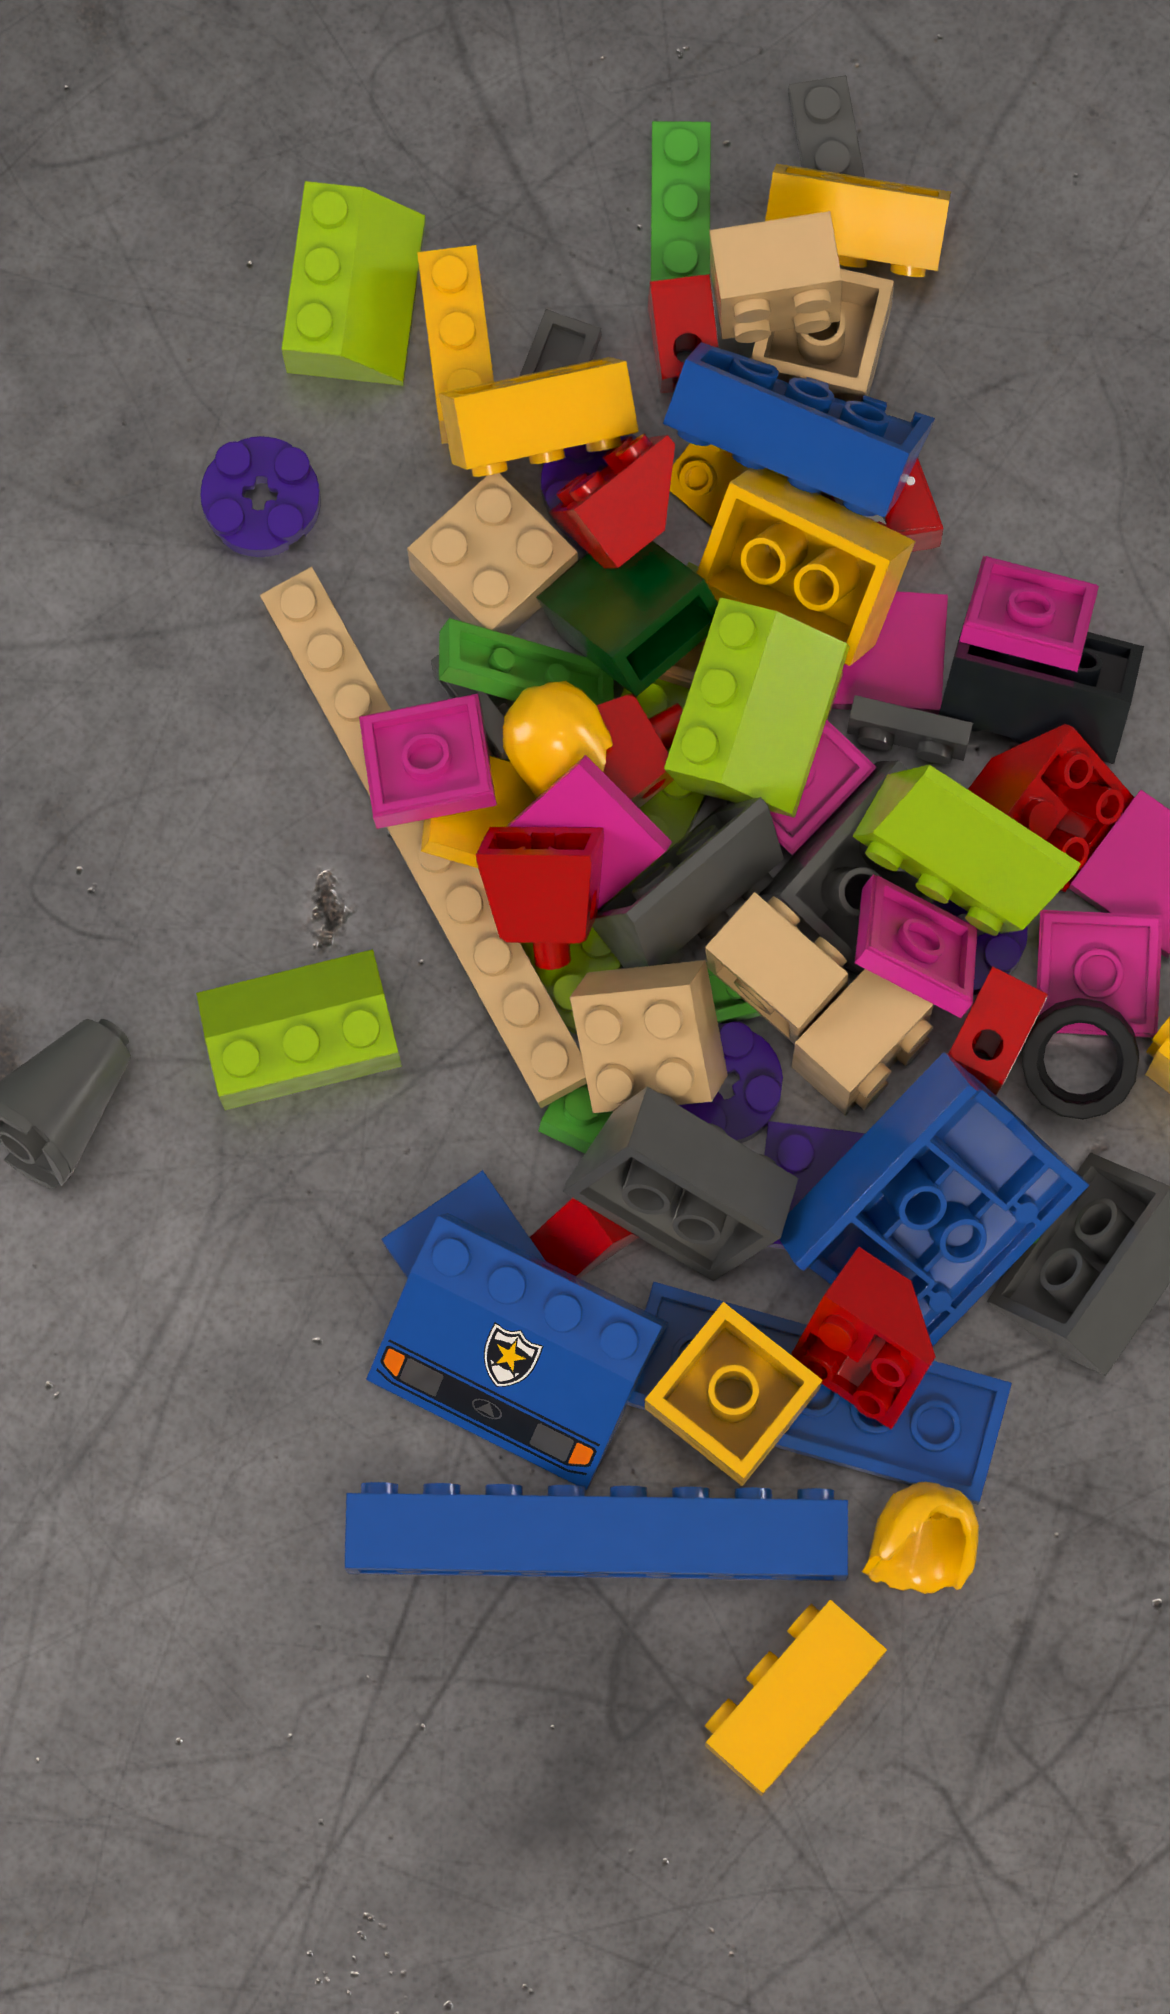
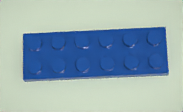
[627,1281,1012,1505]

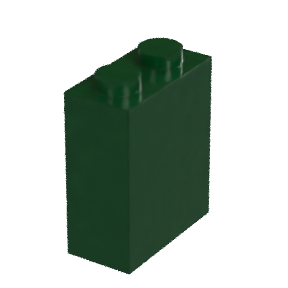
[536,541,718,697]

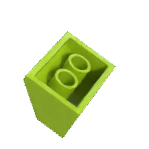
[281,181,426,386]
[664,597,850,818]
[852,764,1081,936]
[196,949,402,1111]

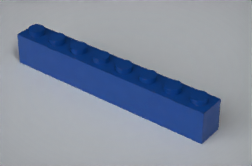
[345,1482,848,1581]

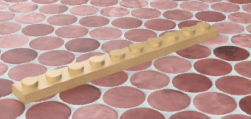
[260,567,587,1108]

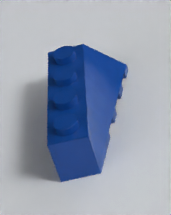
[663,342,935,518]

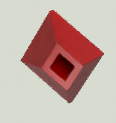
[548,433,675,569]
[968,724,1135,892]
[791,1247,936,1430]

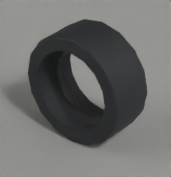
[1022,998,1139,1120]

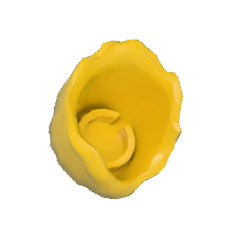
[503,681,613,798]
[862,1482,979,1594]

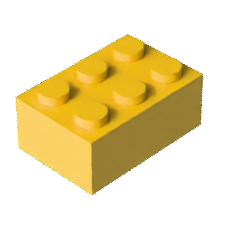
[697,468,916,666]

